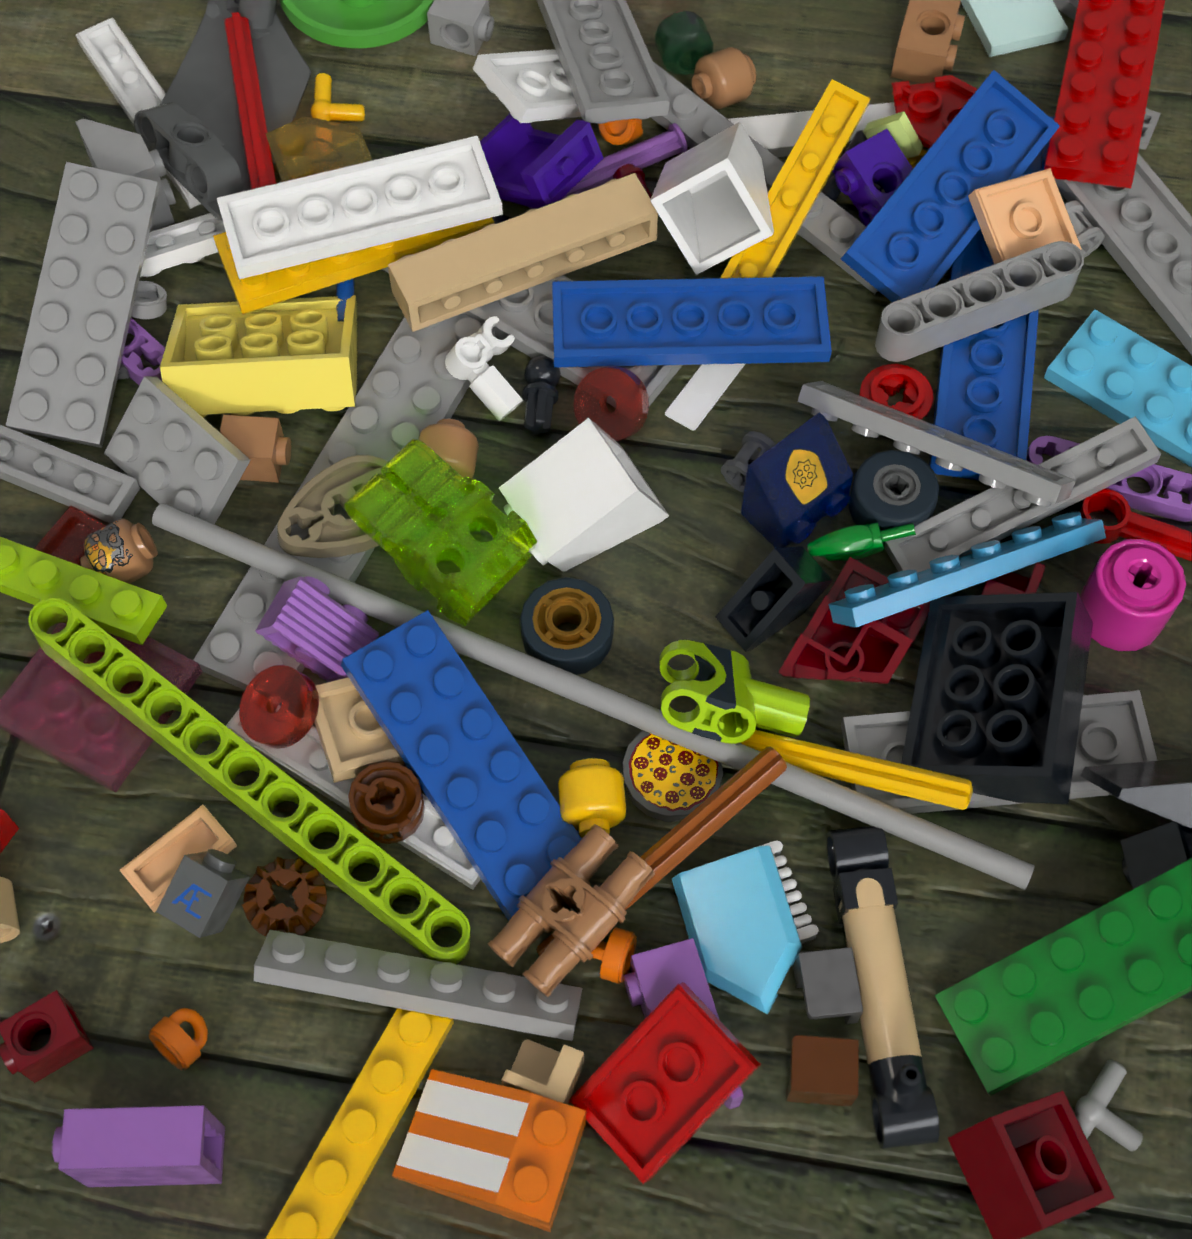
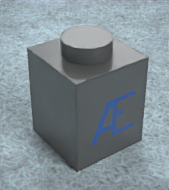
[156,849,250,938]

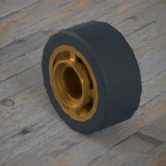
[520,577,614,675]

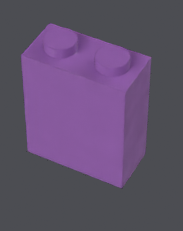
[52,1105,225,1187]

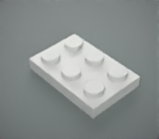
[473,49,582,123]

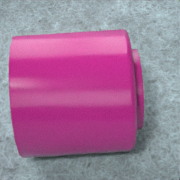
[1080,539,1186,651]

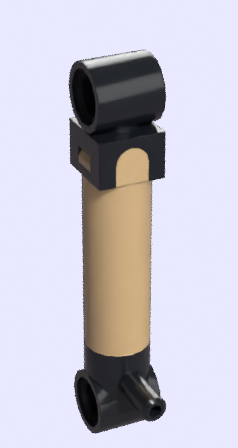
[827,826,939,1149]

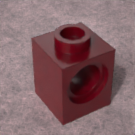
[0,990,94,1083]

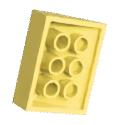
[160,295,357,417]

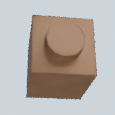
[220,415,291,483]

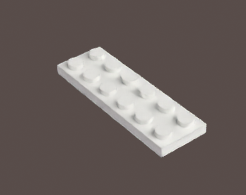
[217,135,503,279]

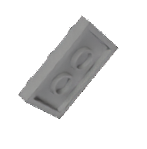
[104,376,250,525]

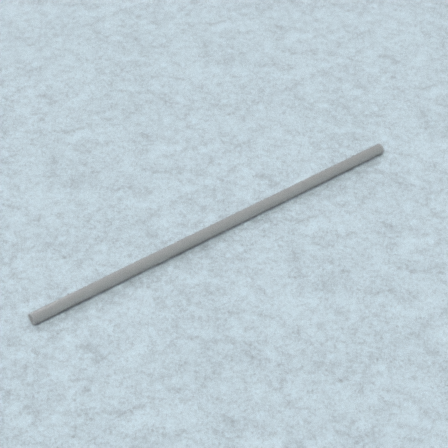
[152,503,1035,890]

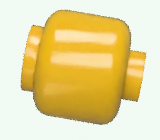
[558,758,626,837]

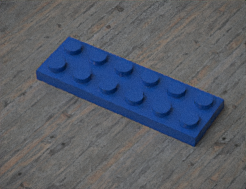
[841,70,1060,302]
[552,276,832,367]
[341,610,582,921]

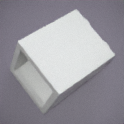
[650,122,774,275]
[499,418,669,572]

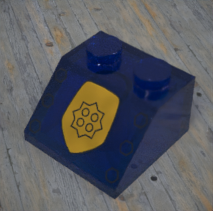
[741,412,853,548]

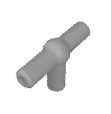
[1075,1060,1143,1152]

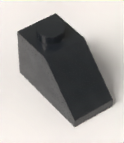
[715,546,833,652]

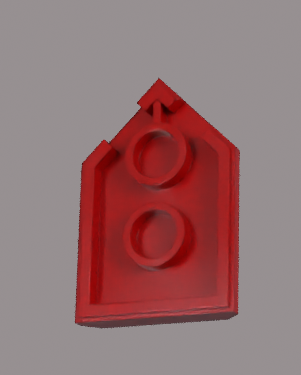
[892,75,977,149]

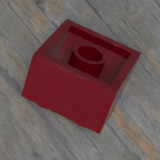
[947,1090,1115,1239]

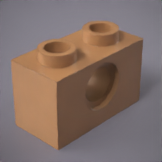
[891,0,965,83]

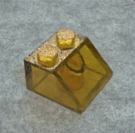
[266,116,373,182]

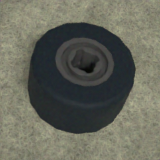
[849,450,939,531]

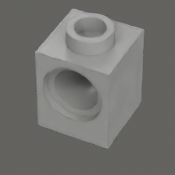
[427,0,494,56]

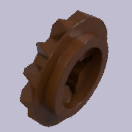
[242,856,327,937]

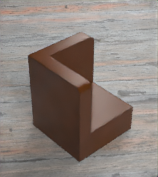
[786,1035,859,1107]

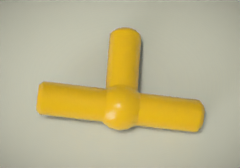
[310,73,365,150]

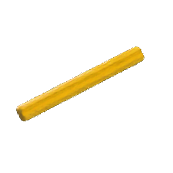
[740,730,973,810]

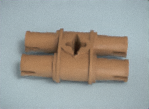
[488,824,655,997]

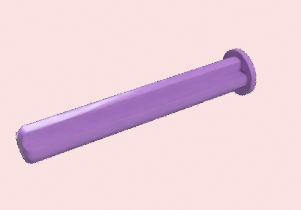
[529,123,688,210]

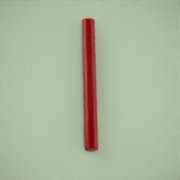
[224,12,277,190]

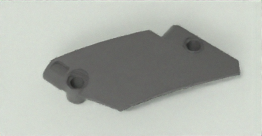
[134,0,311,221]

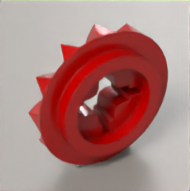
[859,364,933,419]

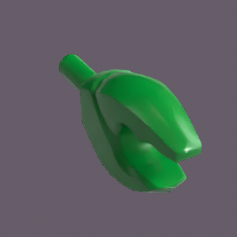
[807,523,916,561]

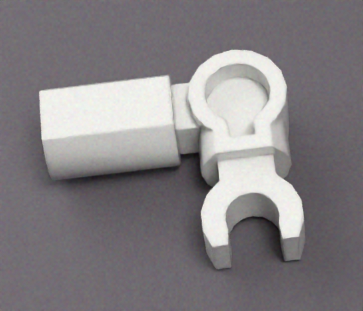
[445,316,523,422]

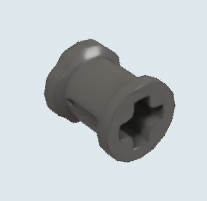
[721,431,781,494]

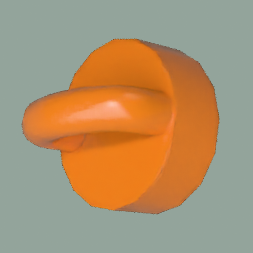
[598,118,643,145]
[592,927,637,984]
[149,1008,208,1070]

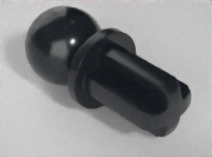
[522,356,560,435]

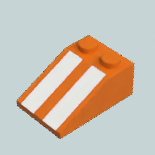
[392,1069,586,1232]

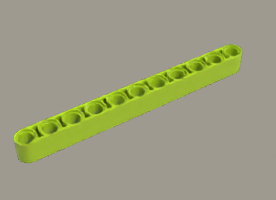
[28,597,471,964]

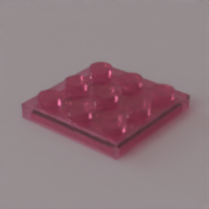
[0,622,203,793]

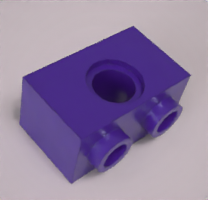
[832,129,913,226]

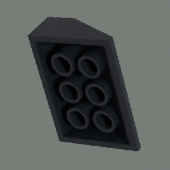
[901,592,1093,804]

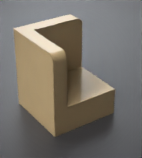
[501,1039,584,1105]

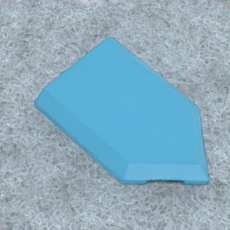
[672,846,802,1015]

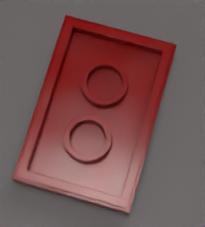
[569,982,761,1184]

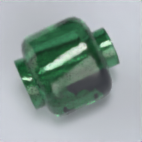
[655,10,713,75]

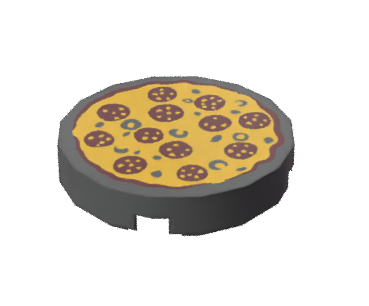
[622,730,723,822]

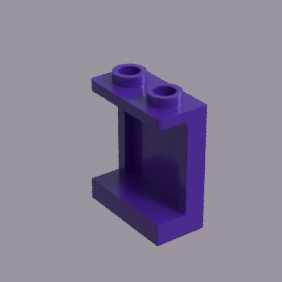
[480,114,604,209]

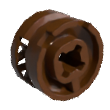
[348,761,425,844]

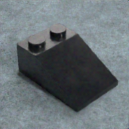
[1081,758,1192,828]

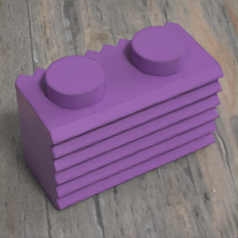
[255,576,379,683]

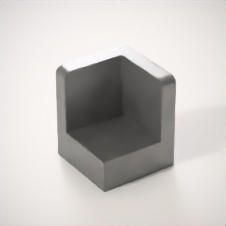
[793,947,863,1024]

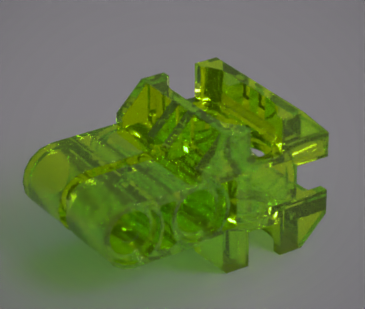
[344,439,538,626]

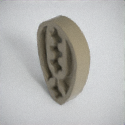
[277,455,410,558]

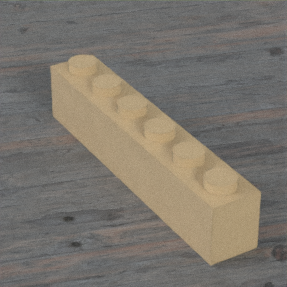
[388,173,658,332]

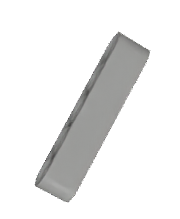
[875,241,1084,362]

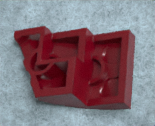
[778,557,930,684]

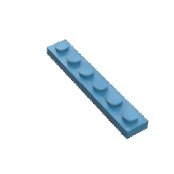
[829,512,1106,627]

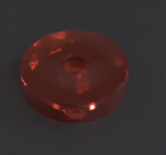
[574,367,649,441]
[239,665,319,749]

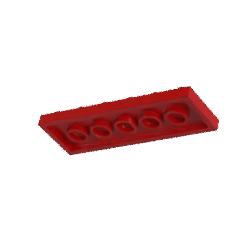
[1044,0,1165,189]

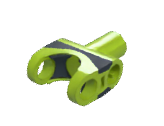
[659,640,810,744]

